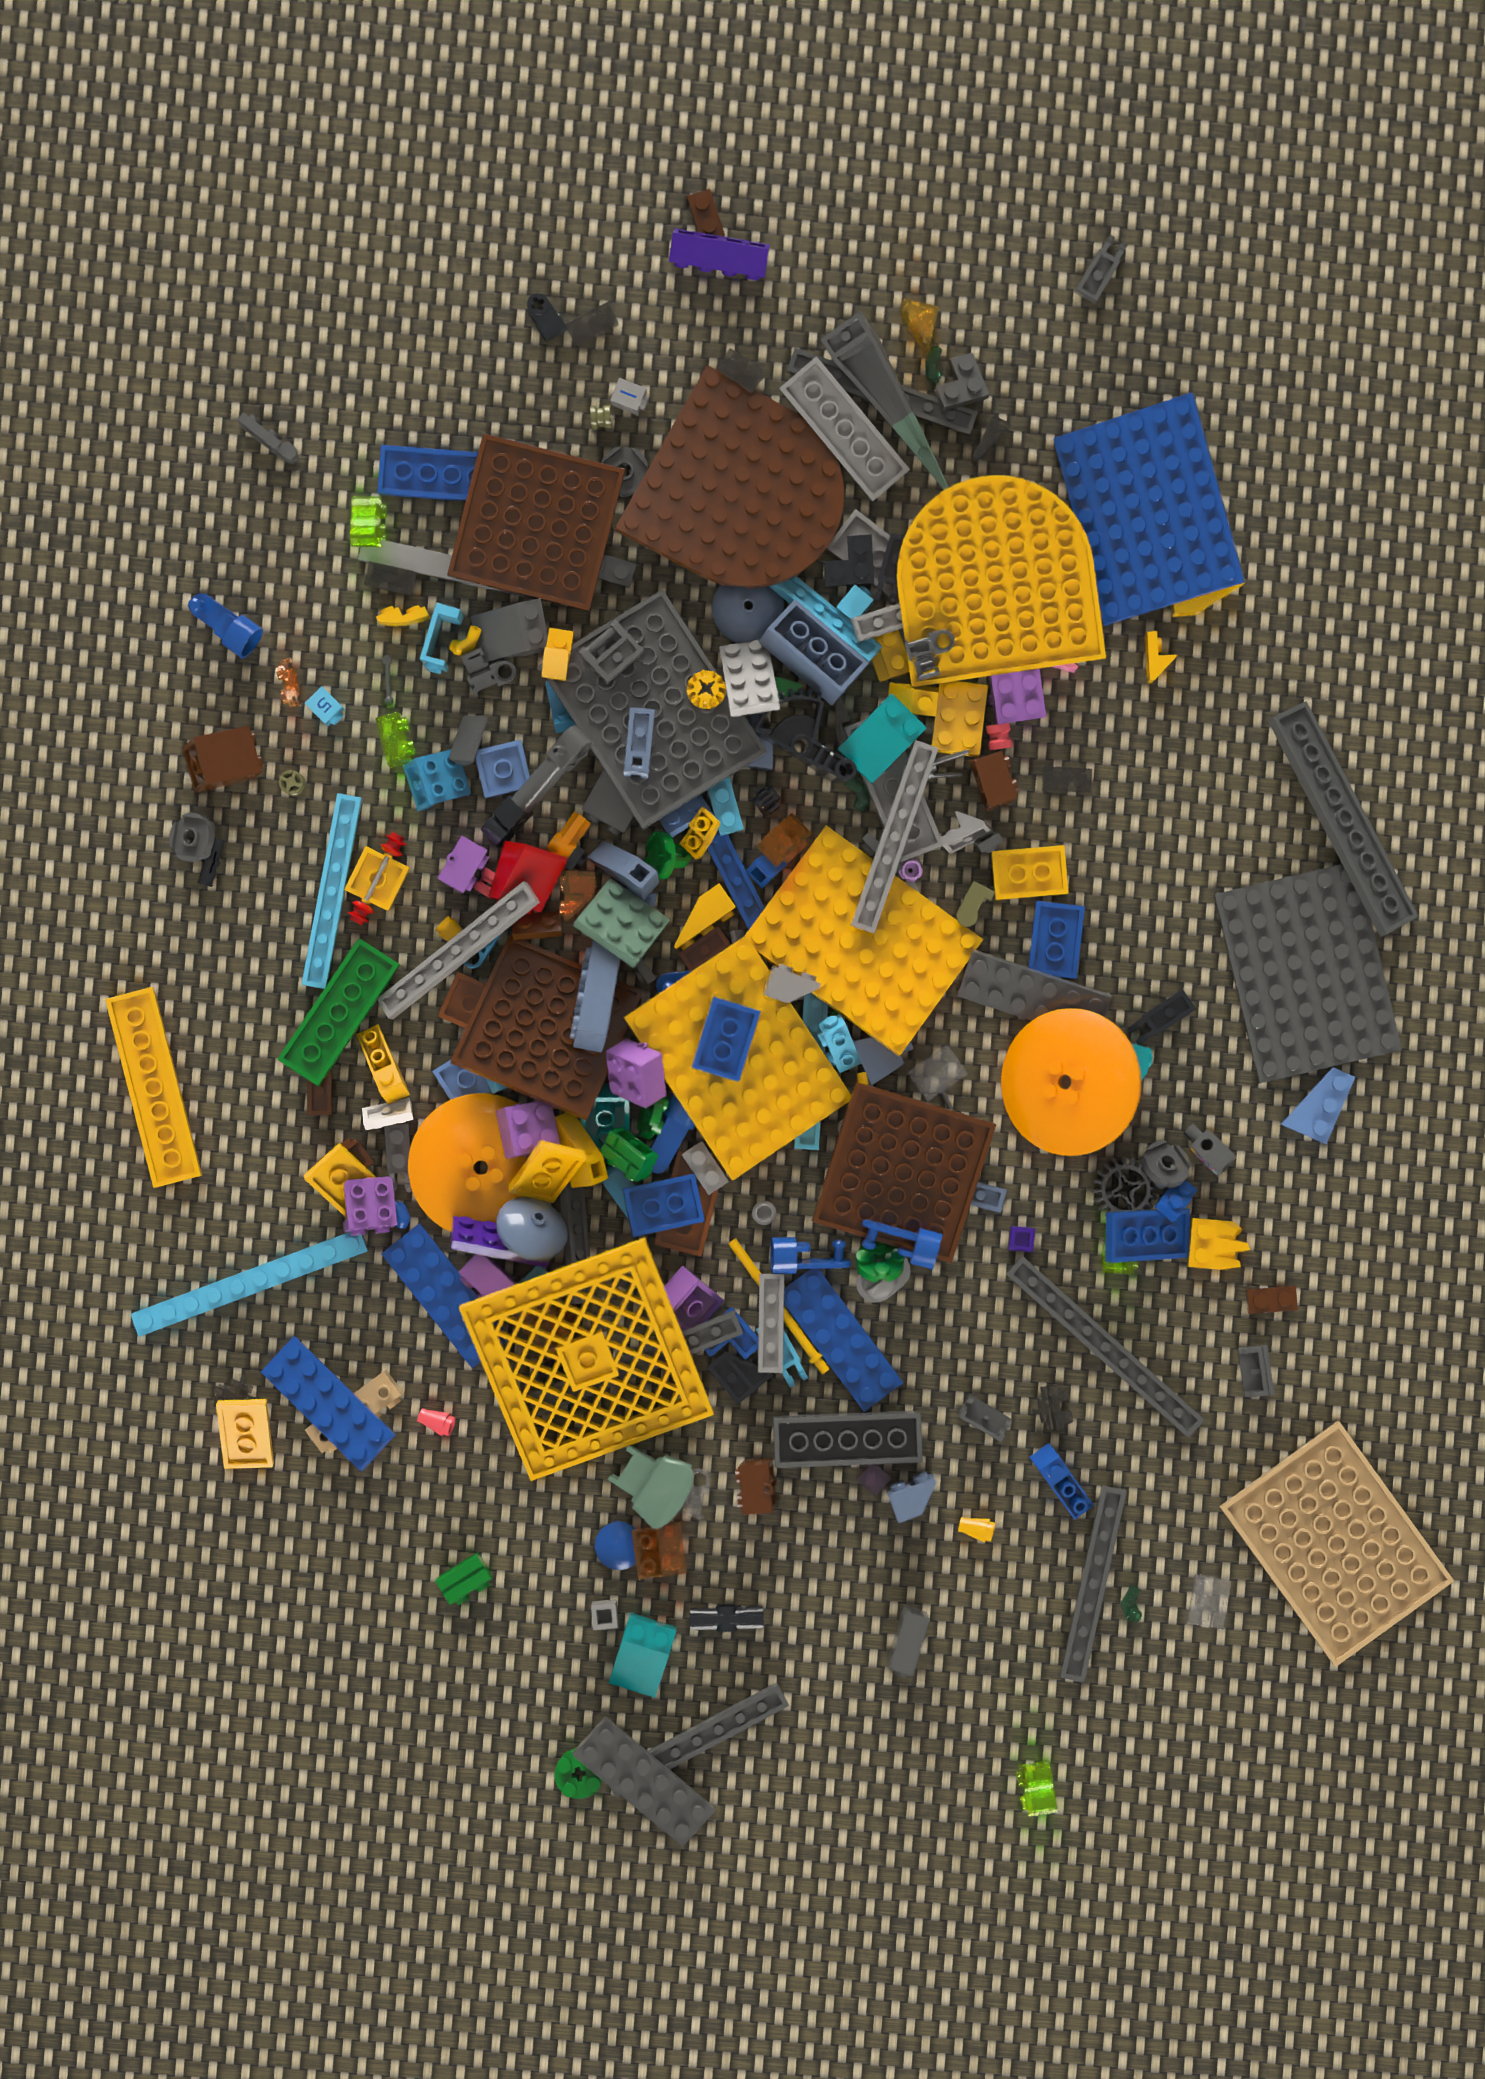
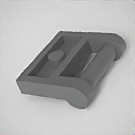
[578,620,644,684]

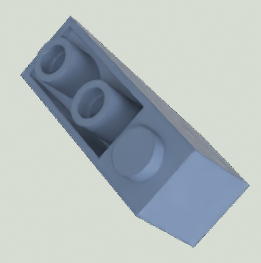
[588,840,659,901]

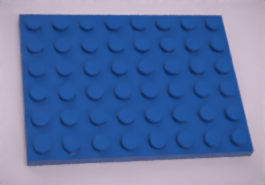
[1053,392,1245,625]

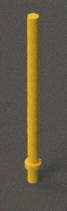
[728,1238,829,1374]

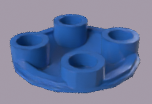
[595,1521,643,1570]

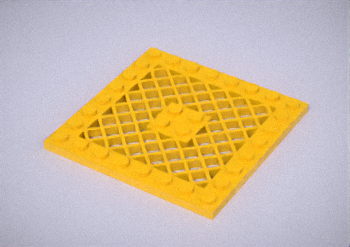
[459,1238,714,1481]

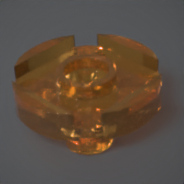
[276,658,301,707]

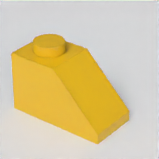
[888,682,939,716]

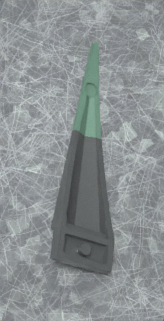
[820,312,949,490]

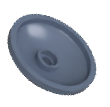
[712,585,785,643]
[496,1197,568,1261]

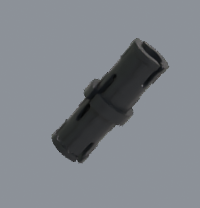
[197,837,225,887]

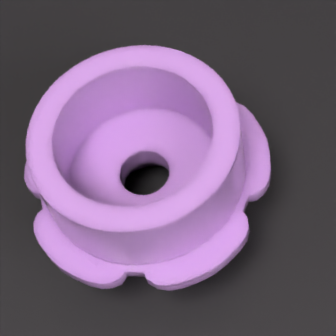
[899,859,923,883]

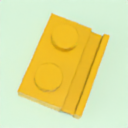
[871,630,909,683]

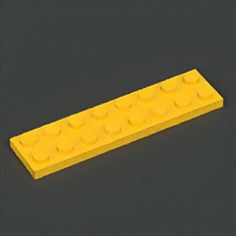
[105,987,202,1188]

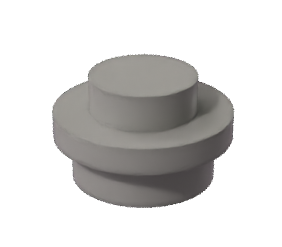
[752,1201,776,1225]

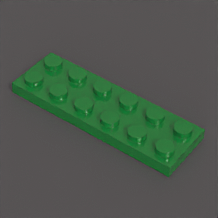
[277,938,400,1087]

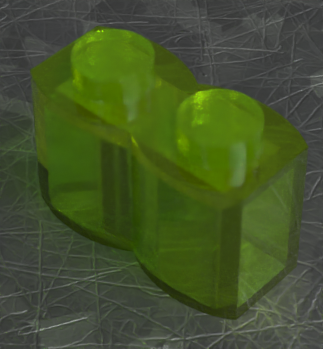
[350,496,387,547]
[1016,1760,1058,1817]

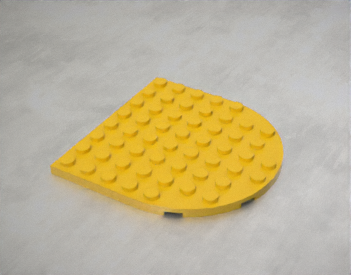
[897,475,1106,687]

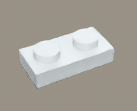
[362,1097,413,1130]

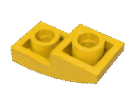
[376,605,431,626]
[679,807,721,859]

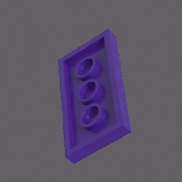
[451,1216,550,1268]

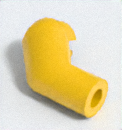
[449,626,482,656]

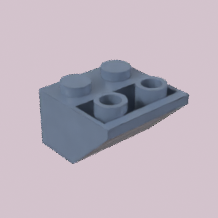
[886,1471,936,1523]

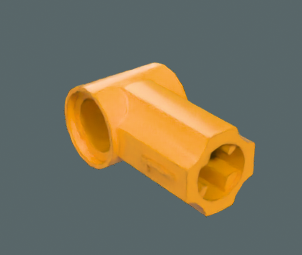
[546,811,591,858]

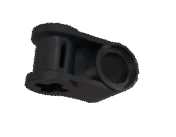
[527,293,567,343]

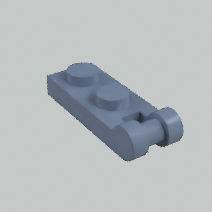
[624,707,655,778]

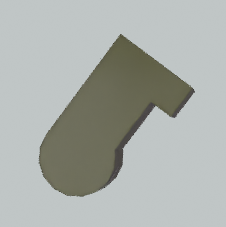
[956,881,995,927]

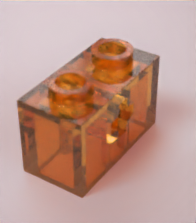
[756,813,812,867]

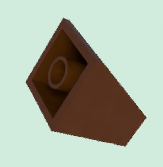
[182,726,263,794]

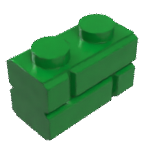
[600,1127,659,1182]
[435,1552,493,1605]

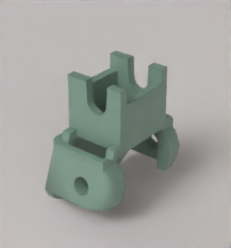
[608,1445,694,1529]

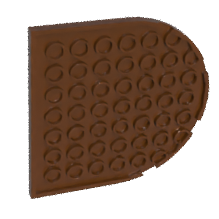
[615,365,844,588]

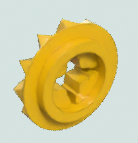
[687,670,726,709]

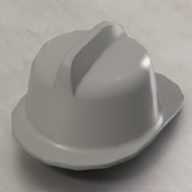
[856,1258,911,1303]

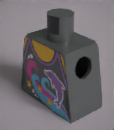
[1183,1124,1236,1178]

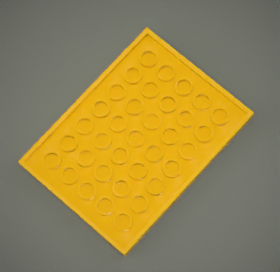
[745,825,983,1056]
[623,936,851,1181]

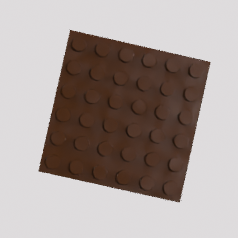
[447,433,625,612]
[451,935,643,1121]
[812,1081,996,1263]

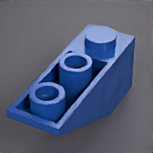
[1030,1443,1094,1520]

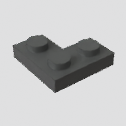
[934,352,989,411]

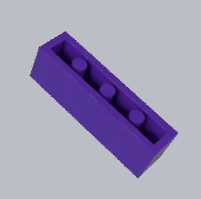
[669,228,770,280]

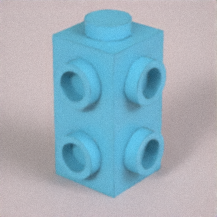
[817,1014,862,1073]

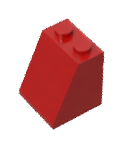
[488,841,568,915]

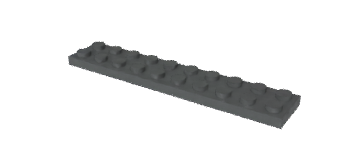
[1268,701,1419,937]

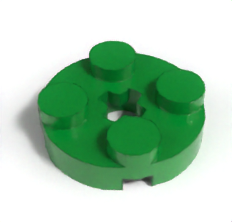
[637,1097,669,1140]
[856,1241,905,1282]
[554,1748,602,1799]

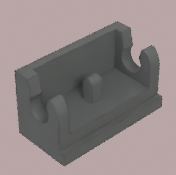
[1237,1344,1275,1398]
[957,1394,1012,1442]

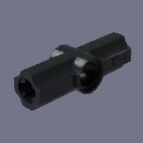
[690,1604,764,1632]

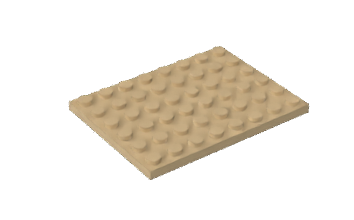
[1219,1421,1454,1667]

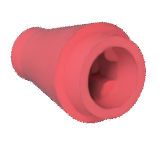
[417,1408,456,1436]

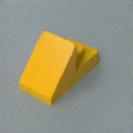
[542,628,574,681]
[1144,631,1178,683]

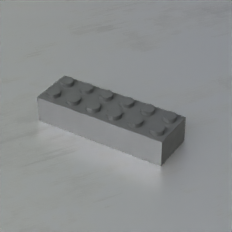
[773,1410,923,1468]

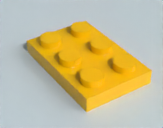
[931,681,988,757]
[991,845,1069,900]
[509,1140,586,1203]
[303,1143,376,1218]
[216,1399,274,1469]

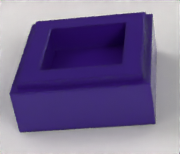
[1008,1226,1035,1253]

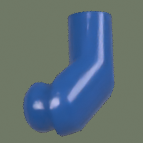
[395,1200,410,1229]

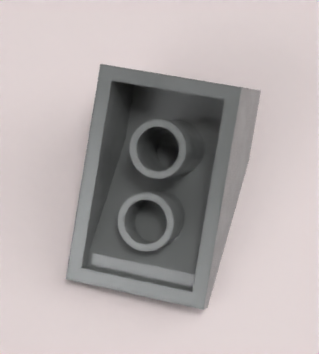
[471,598,548,663]

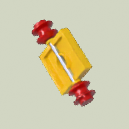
[344,832,410,925]

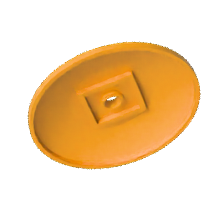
[1001,1008,1141,1156]
[408,1093,545,1232]

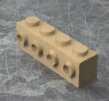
[305,1370,403,1453]

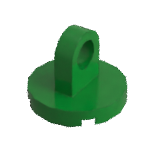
[645,831,692,880]

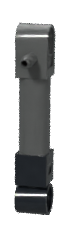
[481,725,593,848]

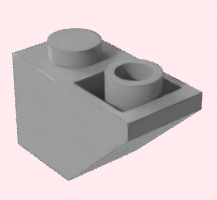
[762,964,821,1003]

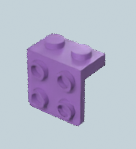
[343,1176,397,1236]

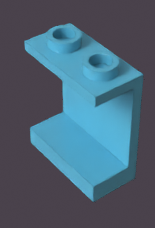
[420,602,464,674]

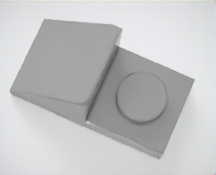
[939,811,994,854]

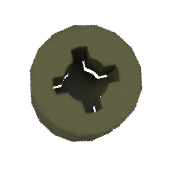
[590,405,611,431]
[279,770,306,796]

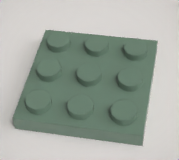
[573,878,670,968]

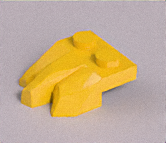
[1187,1218,1250,1270]

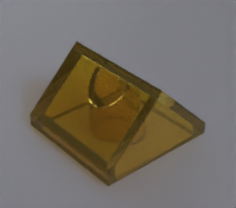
[899,298,939,354]

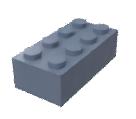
[759,599,869,706]
[570,940,620,1052]

